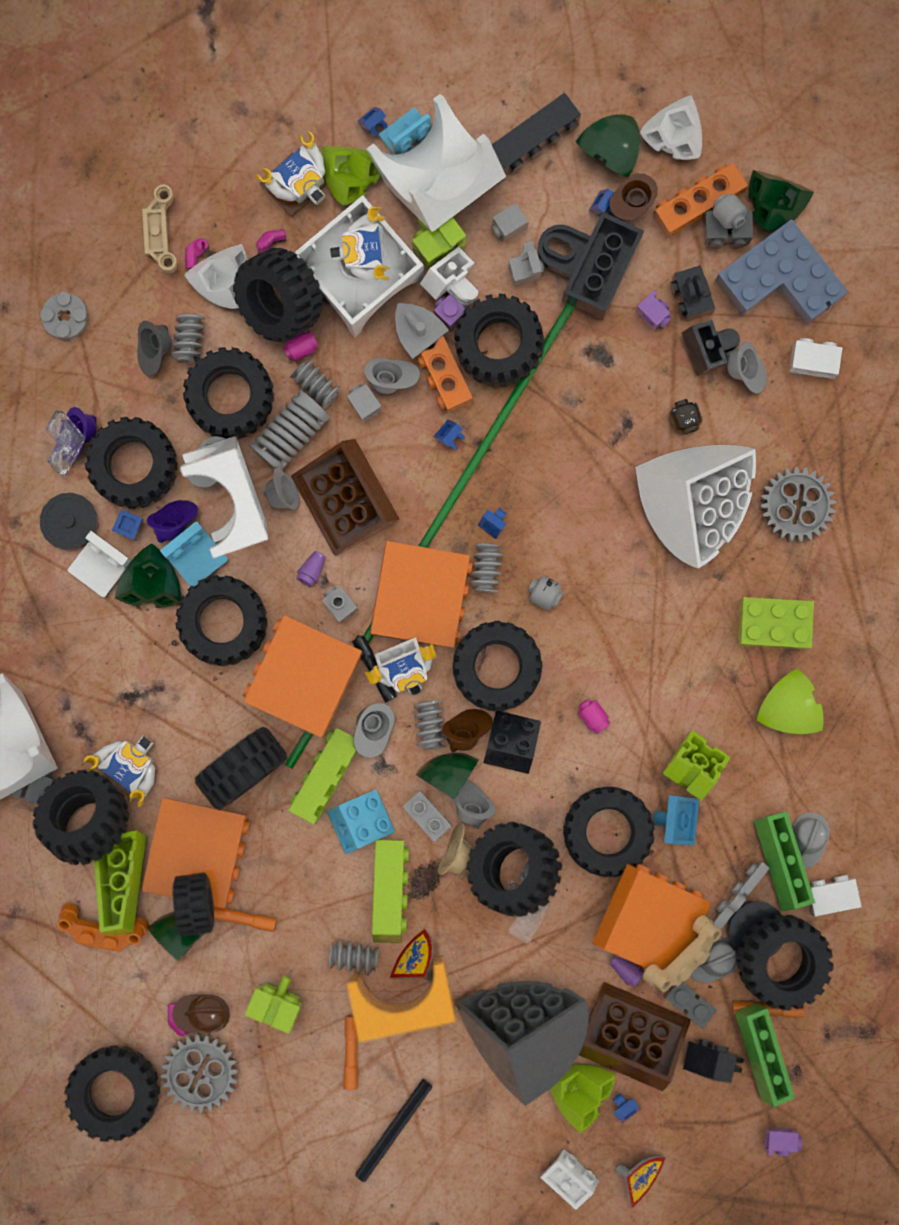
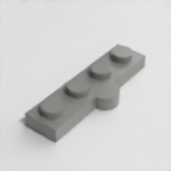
[709,861,770,930]

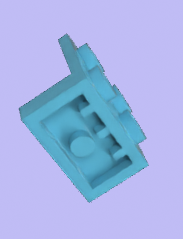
[379,107,431,155]
[160,521,228,587]
[326,790,395,854]

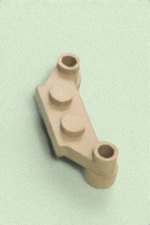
[142,184,178,274]
[643,915,722,992]

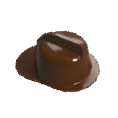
[609,173,658,221]
[442,709,493,752]
[172,995,230,1033]

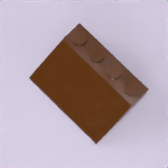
[291,439,400,556]
[579,982,691,1092]

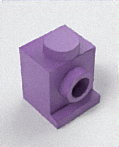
[636,291,672,330]
[765,1127,802,1156]

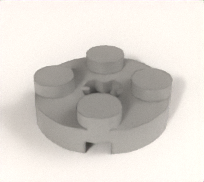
[40,292,88,339]

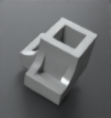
[508,241,544,287]

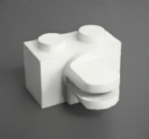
[420,247,478,307]

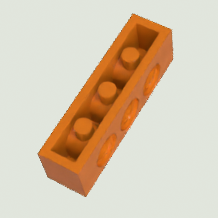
[653,163,748,239]
[416,336,473,413]

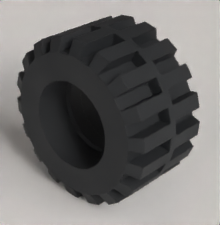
[173,873,214,936]

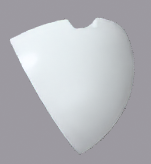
[640,95,702,159]
[184,244,248,308]

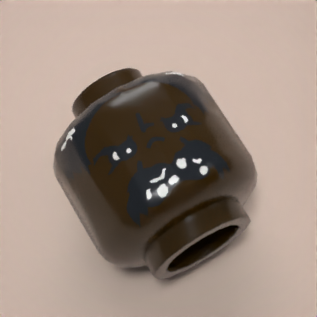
[669,399,703,435]

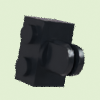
[670,265,715,322]
[682,319,740,376]
[683,1039,744,1083]

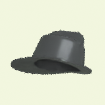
[137,321,171,376]

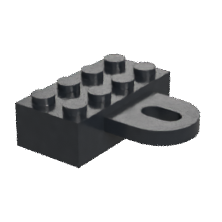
[537,212,644,320]

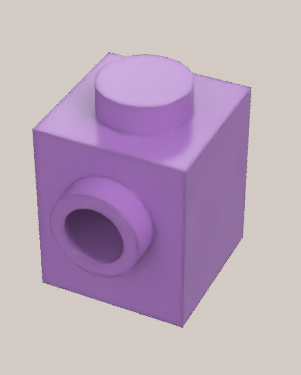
[434,294,465,332]

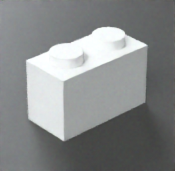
[789,338,843,379]
[809,875,862,916]

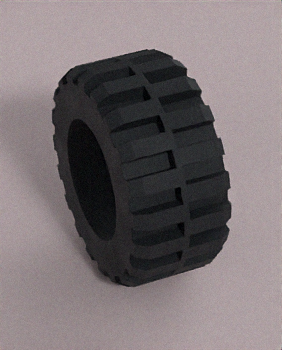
[233,247,322,342]
[454,293,544,387]
[183,347,274,439]
[85,417,178,509]
[175,575,268,666]
[453,621,542,711]
[195,727,287,811]
[33,770,129,865]
[563,787,655,878]
[467,822,562,917]
[737,914,834,1011]
[64,1046,160,1142]

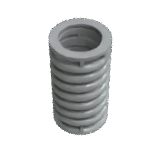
[249,389,330,470]

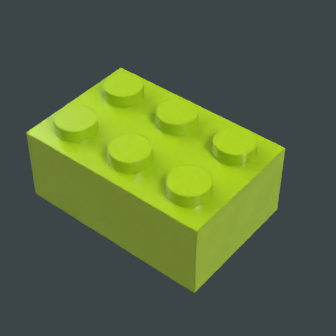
[738,597,814,650]

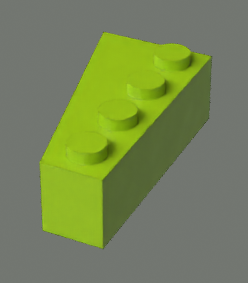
[288,728,357,825]
[94,830,147,937]
[372,840,409,943]

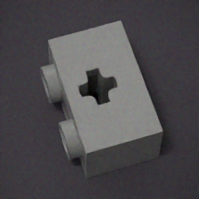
[403,791,452,842]

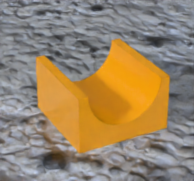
[347,955,456,1042]

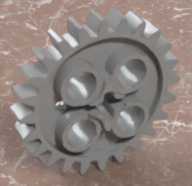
[760,467,837,543]
[161,1034,239,1113]

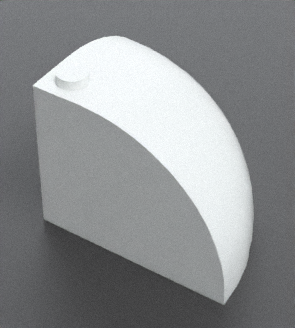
[635,445,756,568]

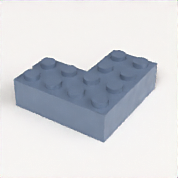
[715,219,848,325]

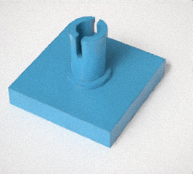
[653,795,699,846]

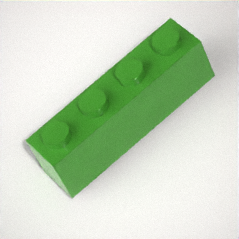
[754,811,815,911]
[735,1004,795,1107]

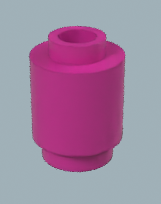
[283,331,319,362]
[577,698,611,734]

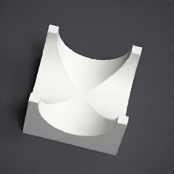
[367,94,506,232]
[294,195,424,337]
[180,436,268,558]
[0,673,58,800]

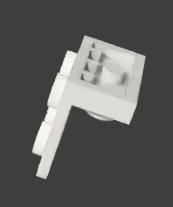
[68,531,131,598]

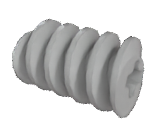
[171,314,206,365]
[290,359,340,410]
[470,543,504,594]
[414,701,446,749]
[328,940,379,976]

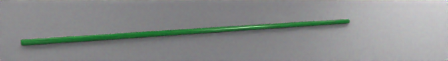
[285,303,575,769]

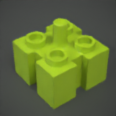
[412,217,466,272]
[663,730,731,801]
[245,976,303,1034]

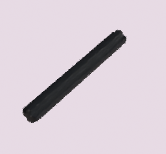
[355,1079,432,1182]

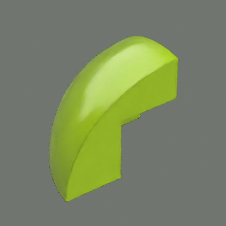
[322,146,380,205]
[757,669,824,734]
[550,1064,615,1133]

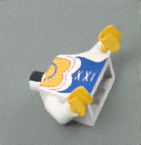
[255,130,326,205]
[330,207,390,281]
[364,637,436,695]
[82,735,155,807]

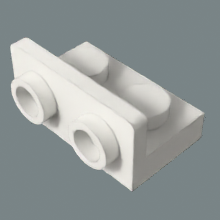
[540,1150,599,1210]

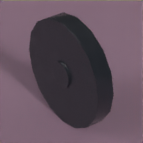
[40,493,99,551]
[727,900,783,958]

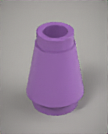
[296,551,326,587]
[609,955,644,987]

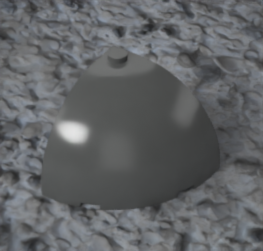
[456,981,589,1106]

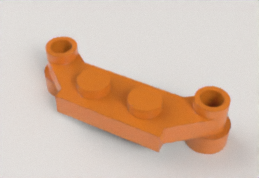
[57,903,149,952]

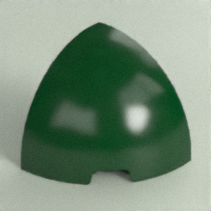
[575,114,640,178]
[748,170,814,231]
[115,543,181,608]
[415,752,479,799]
[148,911,215,961]

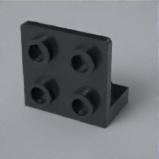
[483,711,541,774]

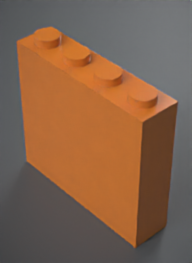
[370,541,473,648]
[242,615,363,738]
[142,798,250,909]
[592,864,711,970]

